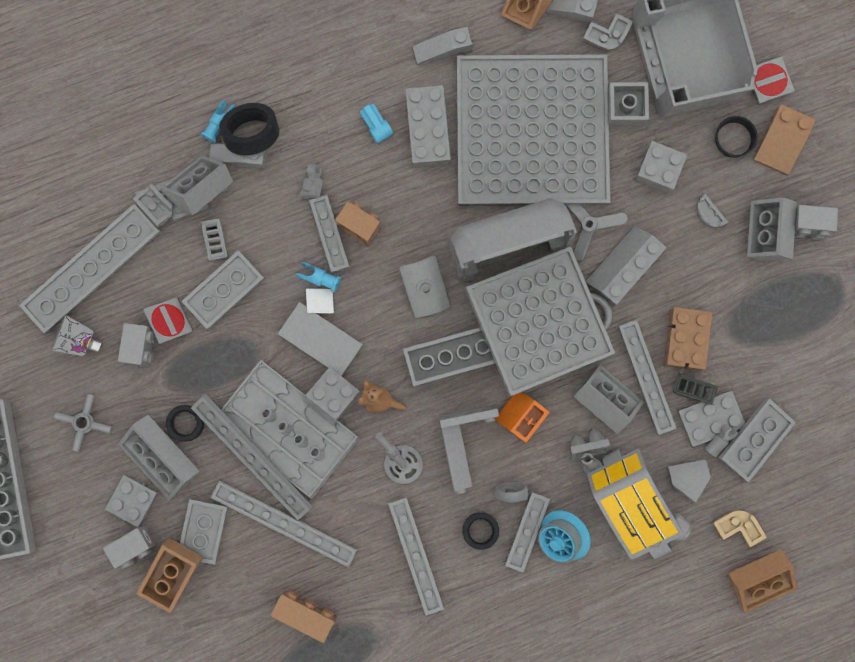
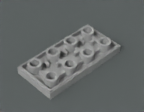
[278,302,363,376]

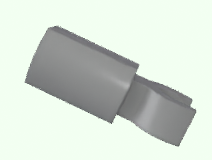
[706,424,738,457]

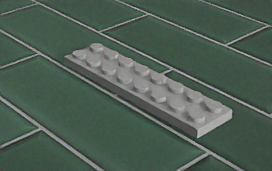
[19,204,161,334]

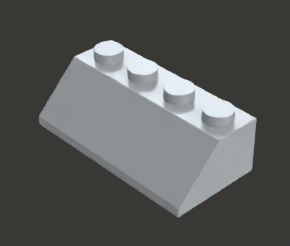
[586,226,667,307]
[118,415,200,501]

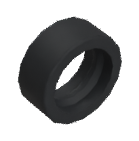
[166,405,204,441]
[462,512,499,550]

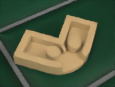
[712,510,767,547]

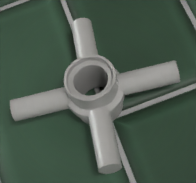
[54,394,113,452]

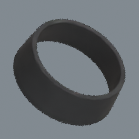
[715,116,758,158]

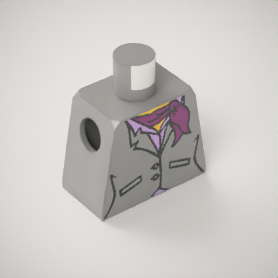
[51,315,101,356]

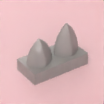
[570,427,610,461]

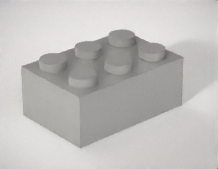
[747,198,797,261]

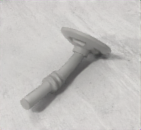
[375,432,423,484]

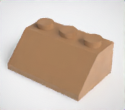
[728,550,797,613]

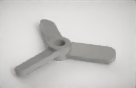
[565,204,628,261]

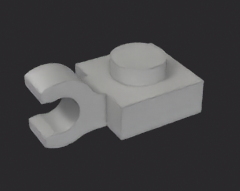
[300,164,323,199]

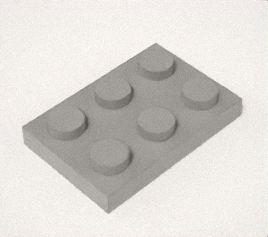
[677,391,745,447]
[180,499,228,565]

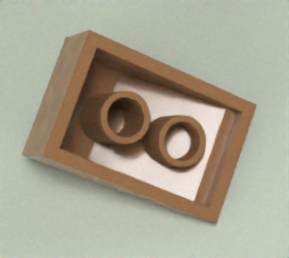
[501,0,553,30]
[753,104,816,175]

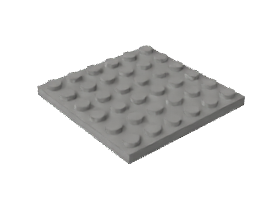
[465,247,615,397]

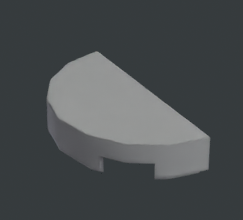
[697,193,729,228]

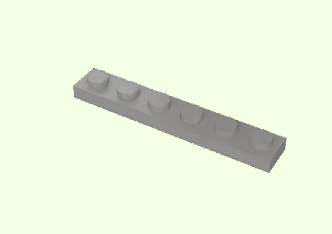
[618,320,677,435]
[388,497,444,616]

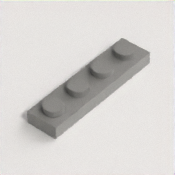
[309,195,350,273]
[505,492,550,572]

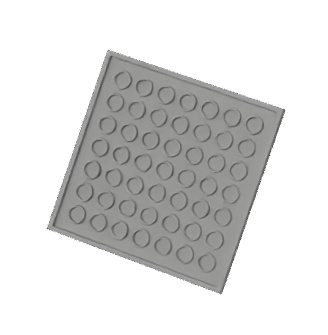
[457,54,610,205]

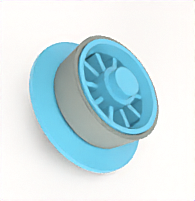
[538,510,591,563]

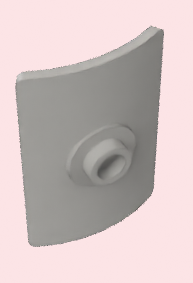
[399,255,450,318]

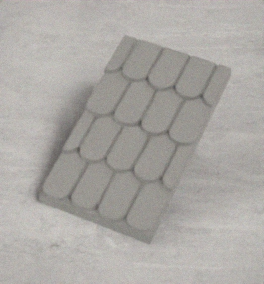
[221,360,360,499]

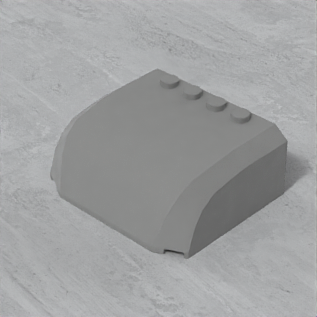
[632,0,758,117]
[448,198,577,281]

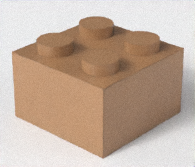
[335,201,381,247]

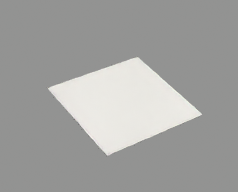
[306,289,334,313]

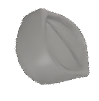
[495,482,528,503]

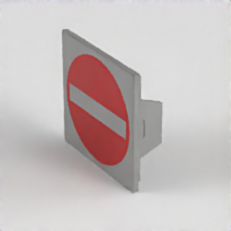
[753,56,795,104]
[143,297,193,344]

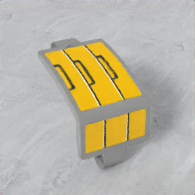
[587,449,684,560]

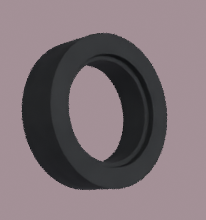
[219,103,279,155]

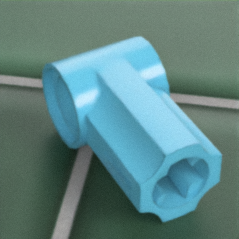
[360,103,394,144]

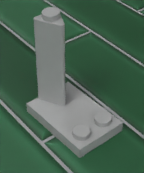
[438,405,499,494]

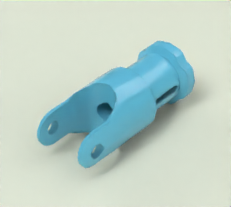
[201,101,236,143]
[296,262,341,293]

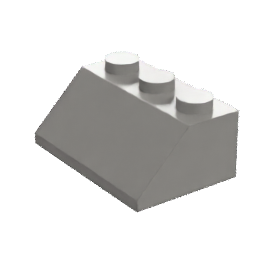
[161,155,233,216]
[574,365,644,434]

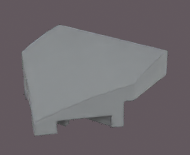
[133,184,173,228]
[668,459,711,504]

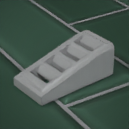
[201,219,228,261]

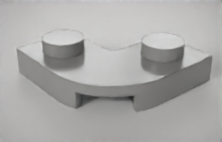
[583,13,633,50]

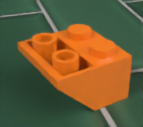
[495,392,550,443]

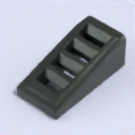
[673,374,718,405]

